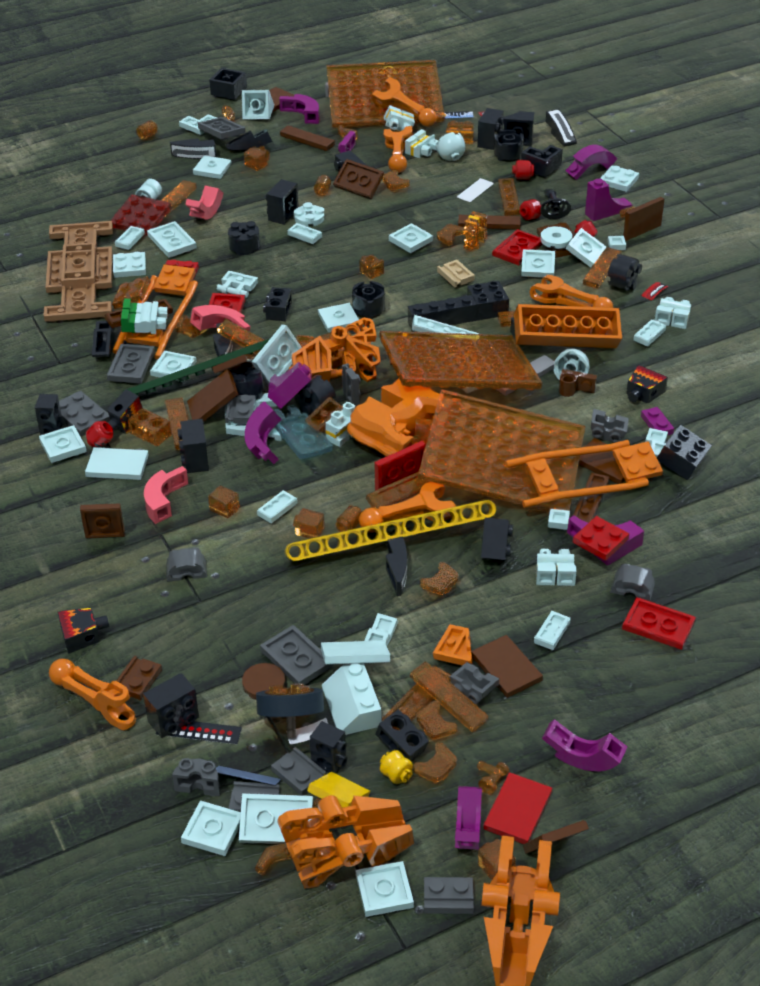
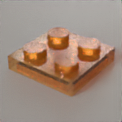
[112,276,151,309]

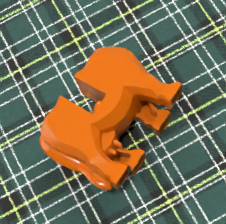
[347,378,461,456]

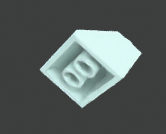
[322,663,381,735]

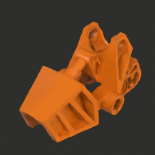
[289,317,381,382]
[277,795,414,889]
[481,836,560,986]

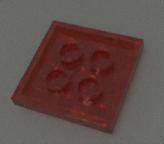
[110,195,172,235]

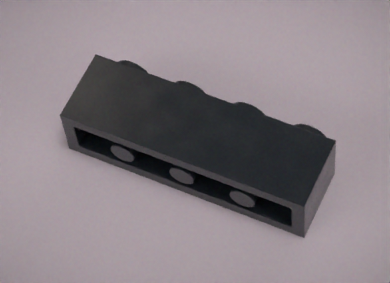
[408,295,477,332]

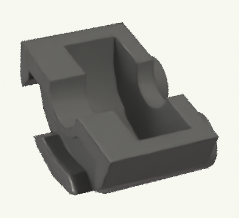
[591,409,629,443]
[166,547,207,582]
[610,564,655,601]
[450,662,499,705]
[172,758,220,796]

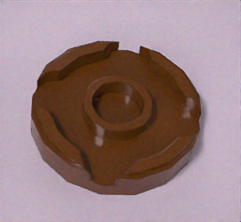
[242,663,285,699]

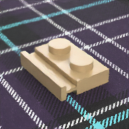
[437,260,475,287]

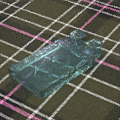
[274,405,333,460]

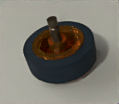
[256,683,324,738]

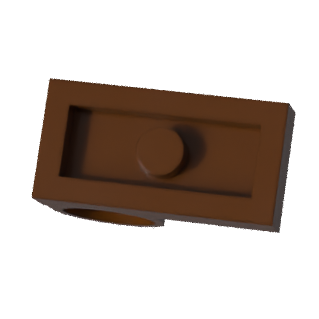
[559,369,597,397]

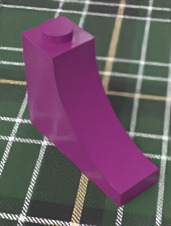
[585,178,633,221]
[268,362,312,409]
[567,515,644,566]

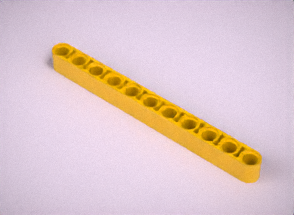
[285,500,496,561]

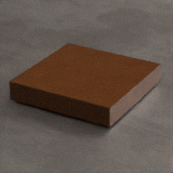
[80,503,125,538]

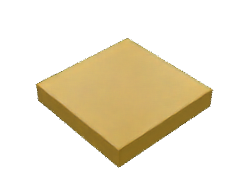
[307,772,370,808]

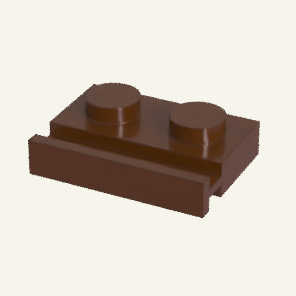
[116,656,162,700]

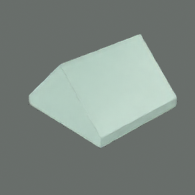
[242,90,274,119]

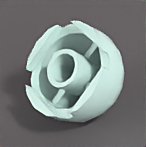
[436,132,465,161]
[554,349,590,380]

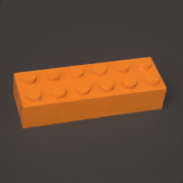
[514,304,622,348]

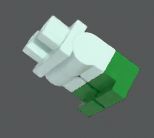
[121,298,168,334]

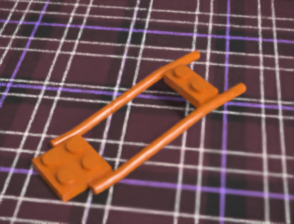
[112,265,198,360]
[505,440,663,508]

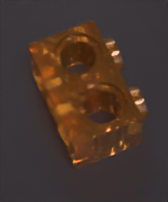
[128,408,172,447]

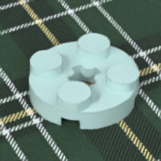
[294,202,324,227]

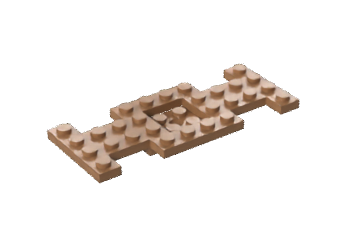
[44,221,113,322]

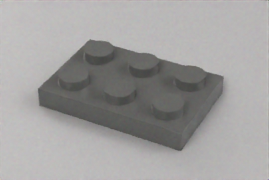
[198,117,246,140]
[107,344,155,384]
[59,390,110,436]
[260,625,333,687]

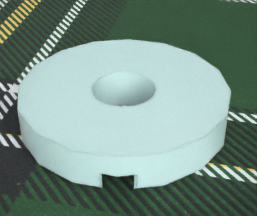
[541,226,572,249]

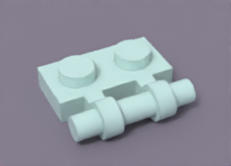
[216,271,258,298]

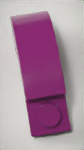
[279,94,320,124]
[565,145,617,180]
[245,401,282,464]
[542,719,627,771]
[455,786,482,850]

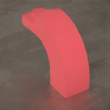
[185,186,224,220]
[190,305,250,342]
[144,466,188,524]

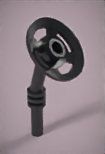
[540,189,571,219]

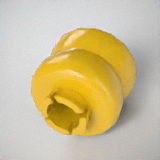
[380,750,413,784]

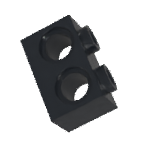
[263,287,292,321]
[35,394,63,436]
[375,709,429,761]
[310,721,348,774]

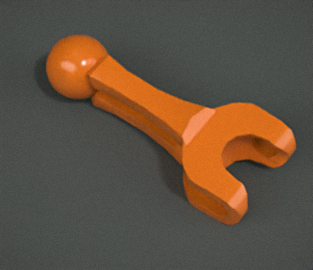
[371,77,437,127]
[383,126,413,173]
[530,275,614,308]
[359,480,456,533]
[49,658,136,730]

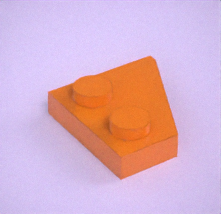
[433,624,472,665]

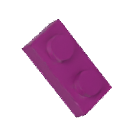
[338,131,356,153]
[641,407,674,436]

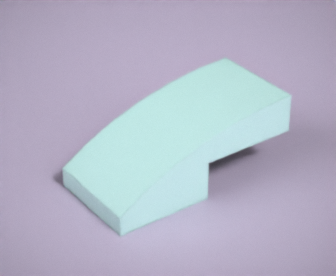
[364,613,398,646]

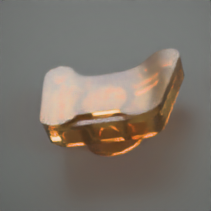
[382,170,410,190]
[437,224,466,246]
[175,315,208,338]
[420,562,459,595]
[417,701,457,740]
[413,742,457,782]

